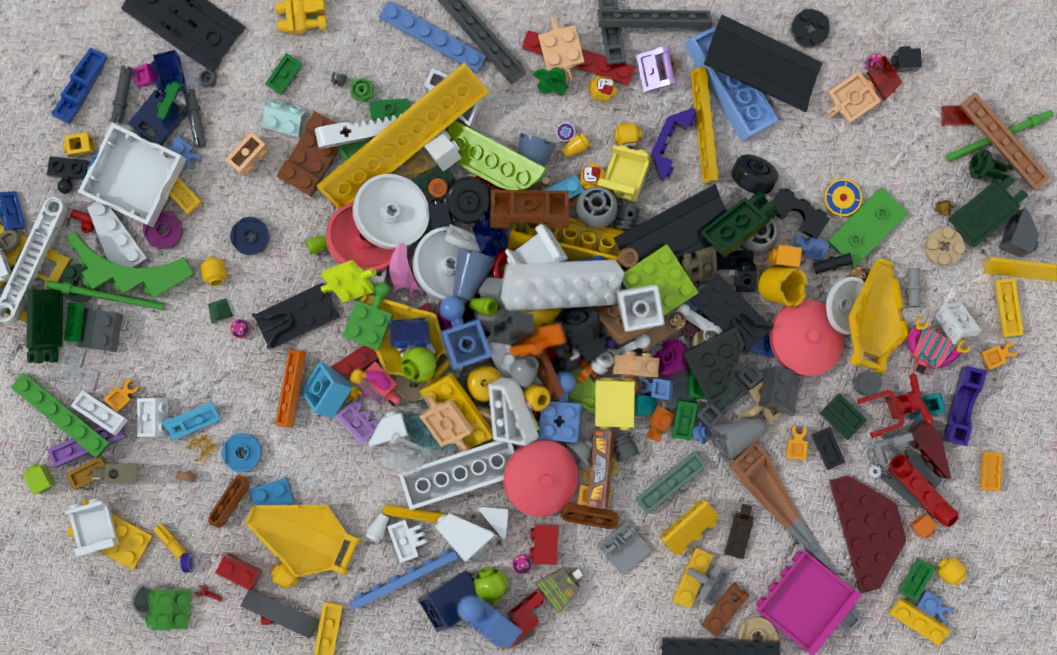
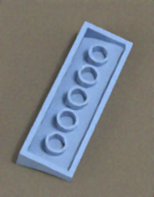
[685,25,779,142]

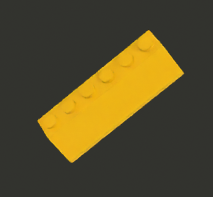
[508,218,625,267]

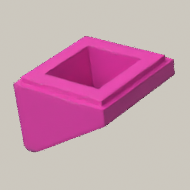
[134,63,160,88]

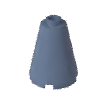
[518,133,556,167]
[453,248,495,304]

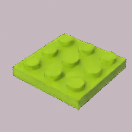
[622,244,698,316]

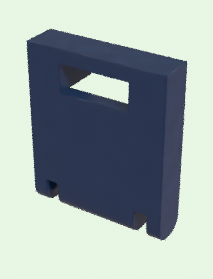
[128,89,187,146]

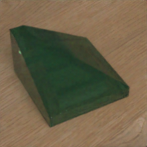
[208,298,233,324]

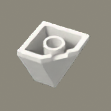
[435,513,498,564]

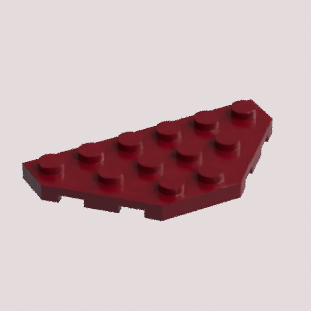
[829,475,906,593]

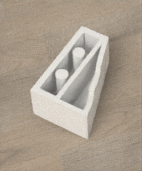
[488,377,539,446]

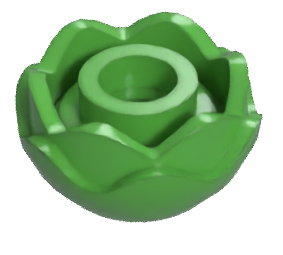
[350,78,374,102]

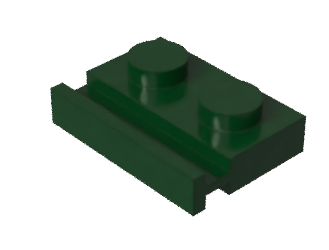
[412,165,456,202]
[819,393,867,440]

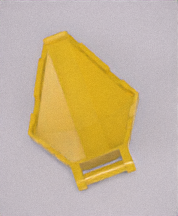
[848,258,909,374]
[359,294,450,384]
[245,505,362,577]

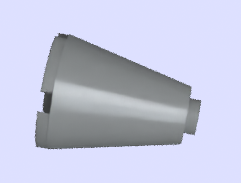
[710,417,766,462]

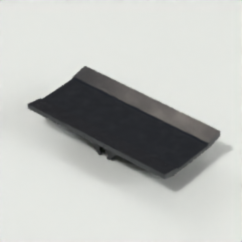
[121,0,246,71]
[704,14,823,112]
[614,184,727,269]

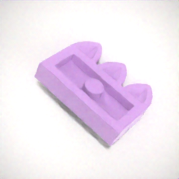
[335,401,380,445]

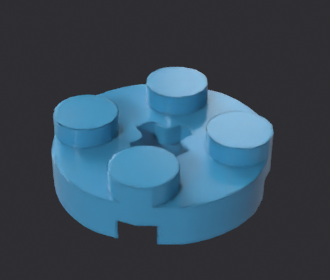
[222,433,262,472]

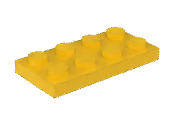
[420,373,493,450]
[66,499,154,570]

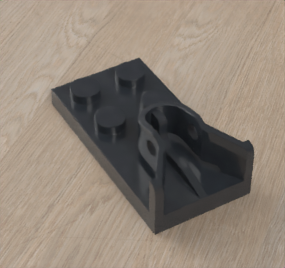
[690,273,774,355]
[251,282,340,350]

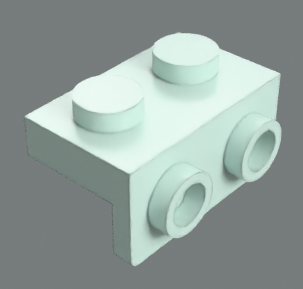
[262,100,306,137]

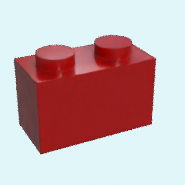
[530,523,558,565]
[215,553,263,590]

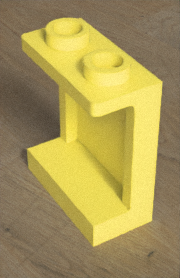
[597,145,651,202]
[595,377,636,430]

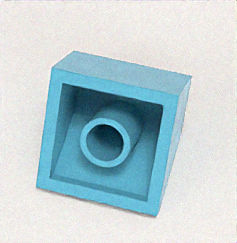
[300,361,352,419]

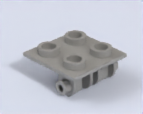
[598,521,652,575]

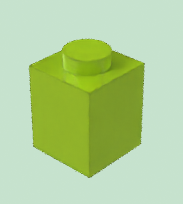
[22,463,56,495]

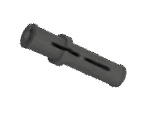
[110,65,133,124]
[183,89,207,148]

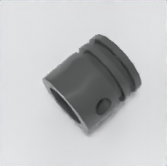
[614,205,640,231]
[853,372,881,395]
[613,432,639,462]

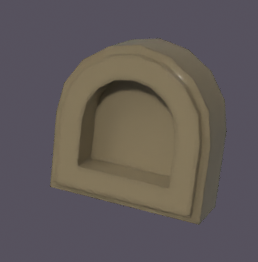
[0,230,21,254]

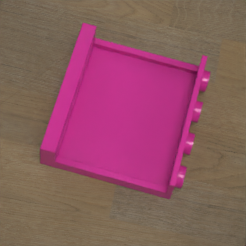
[756,550,862,655]

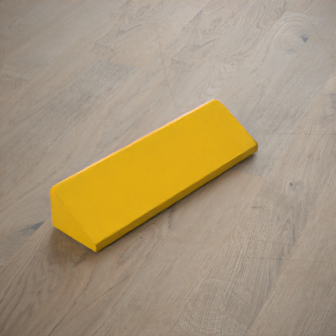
[984,257,1057,282]

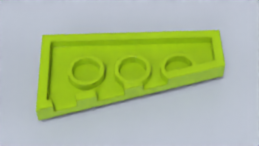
[552,364,596,415]

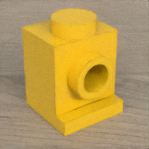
[63,132,96,157]

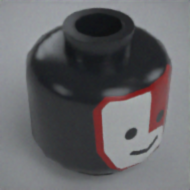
[554,346,583,373]

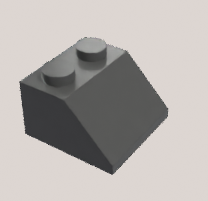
[998,208,1039,257]
[78,309,123,352]
[759,366,800,416]

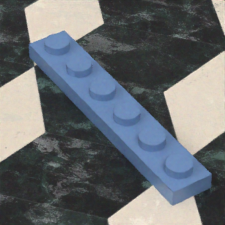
[379,0,487,74]
[350,549,459,610]

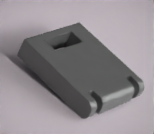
[880,449,942,509]

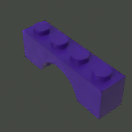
[942,366,987,446]

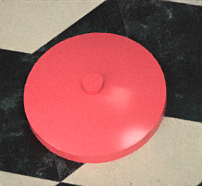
[326,203,394,273]
[770,299,844,377]
[503,439,578,517]

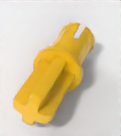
[154,523,187,559]

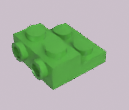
[145,588,192,630]

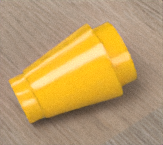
[561,133,591,158]

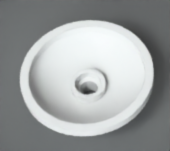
[826,277,865,334]

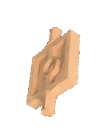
[538,17,585,82]
[825,71,883,124]
[419,395,474,452]

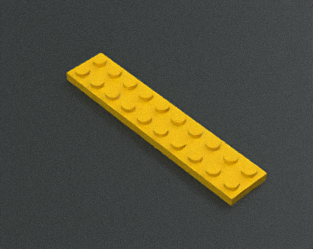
[317,62,489,209]

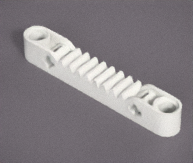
[315,114,402,149]
[0,197,68,325]

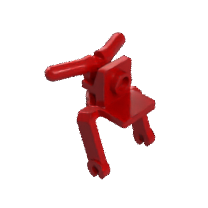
[857,373,934,438]

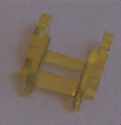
[185,434,215,462]

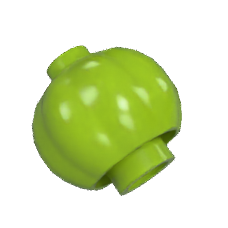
[401,347,436,383]
[473,566,509,604]

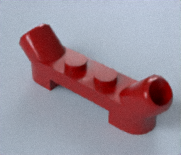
[889,454,959,527]

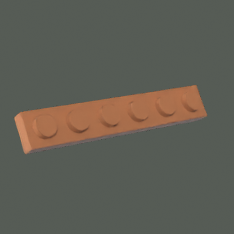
[959,92,1050,190]

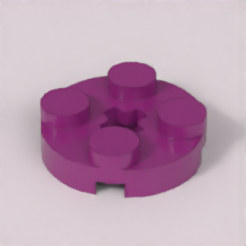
[143,210,183,249]
[654,339,688,377]

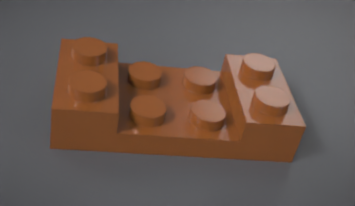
[276,111,349,197]
[490,190,569,229]

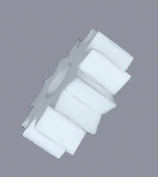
[867,464,883,479]

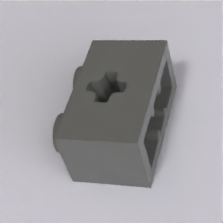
[490,311,534,345]

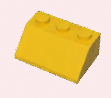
[658,498,719,556]

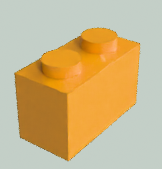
[768,245,802,269]

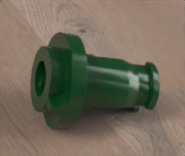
[969,149,1013,181]

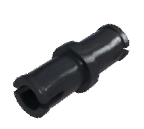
[813,252,854,275]

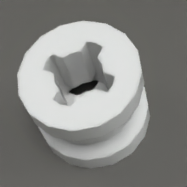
[590,351,614,374]

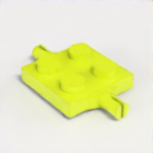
[321,260,376,303]

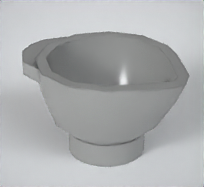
[510,354,539,387]
[564,438,593,470]
[131,584,152,619]

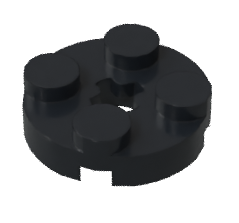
[791,9,830,48]

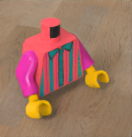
[907,316,971,375]
[347,362,402,407]

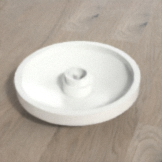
[353,174,429,250]
[412,226,485,301]

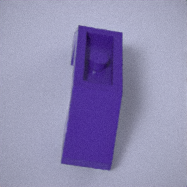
[651,108,697,181]

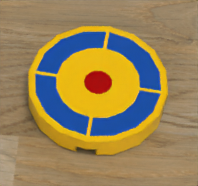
[823,179,862,217]

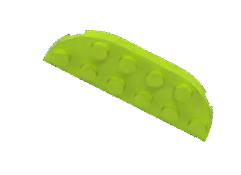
[448,120,548,190]

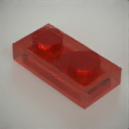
[941,106,975,126]

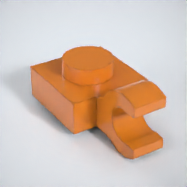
[577,359,598,383]
[646,405,675,442]

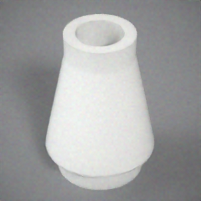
[365,513,390,543]

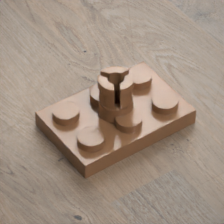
[590,301,652,345]

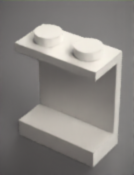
[505,224,568,264]

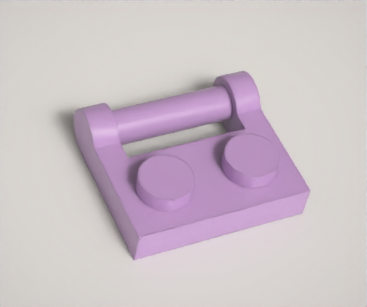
[636,46,677,93]

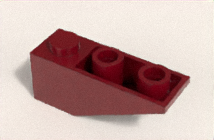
[908,420,951,479]

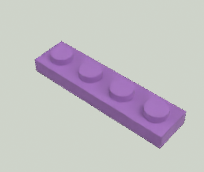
[47,426,127,468]

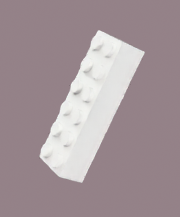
[500,260,624,311]
[398,441,515,510]

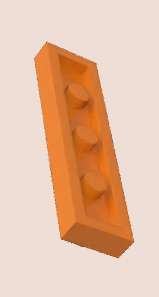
[275,349,306,428]

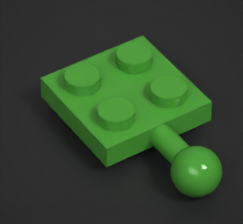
[342,282,393,351]

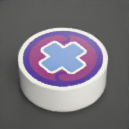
[556,123,575,143]

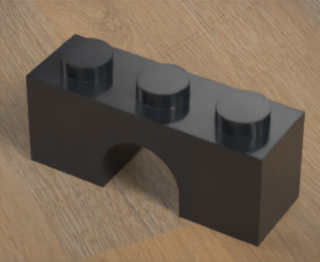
[772,188,830,239]

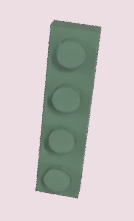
[635,451,707,514]

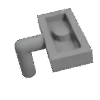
[874,432,914,465]
[687,564,731,605]

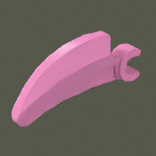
[389,243,423,298]

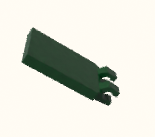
[948,175,1029,248]
[700,190,780,257]
[26,289,63,363]

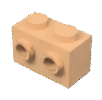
[225,132,269,176]
[613,351,659,378]

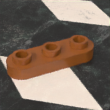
[208,475,250,528]
[561,503,619,529]

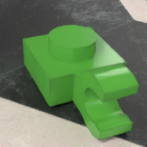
[338,140,370,161]

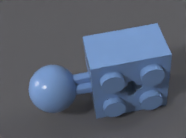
[439,296,492,371]
[539,370,583,443]
[458,596,522,650]

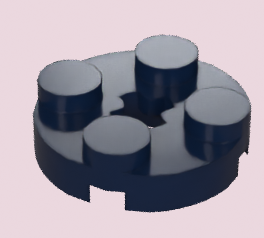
[230,217,270,256]

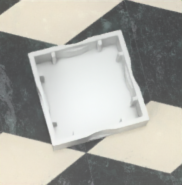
[78,123,187,228]

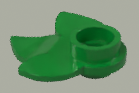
[533,67,567,96]

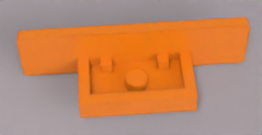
[509,324,566,357]

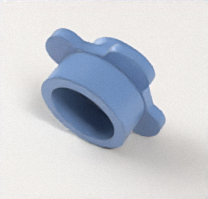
[693,421,710,444]

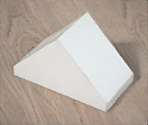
[478,506,509,539]

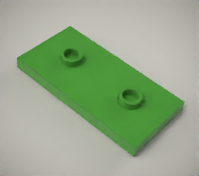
[827,187,908,268]

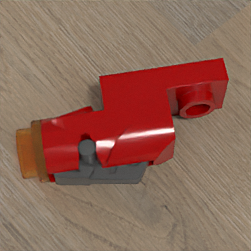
[500,587,545,651]

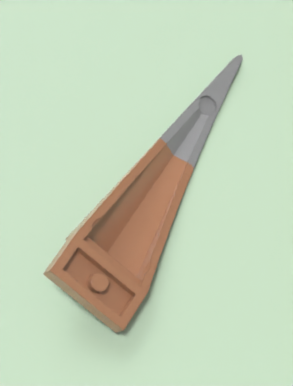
[728,441,837,575]

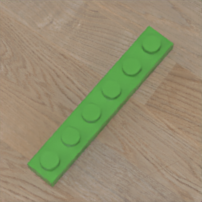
[11,373,111,459]

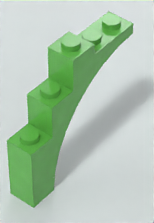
[67,232,195,298]

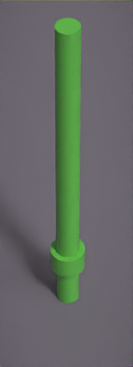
[946,110,1054,162]
[46,281,165,310]

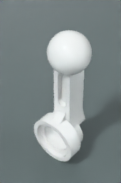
[675,303,723,340]
[607,333,650,368]

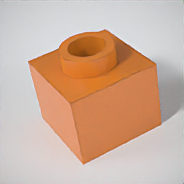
[908,513,938,538]

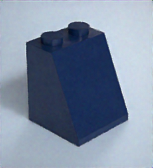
[417,570,478,632]

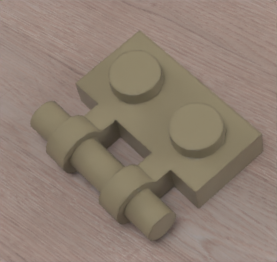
[682,246,717,285]

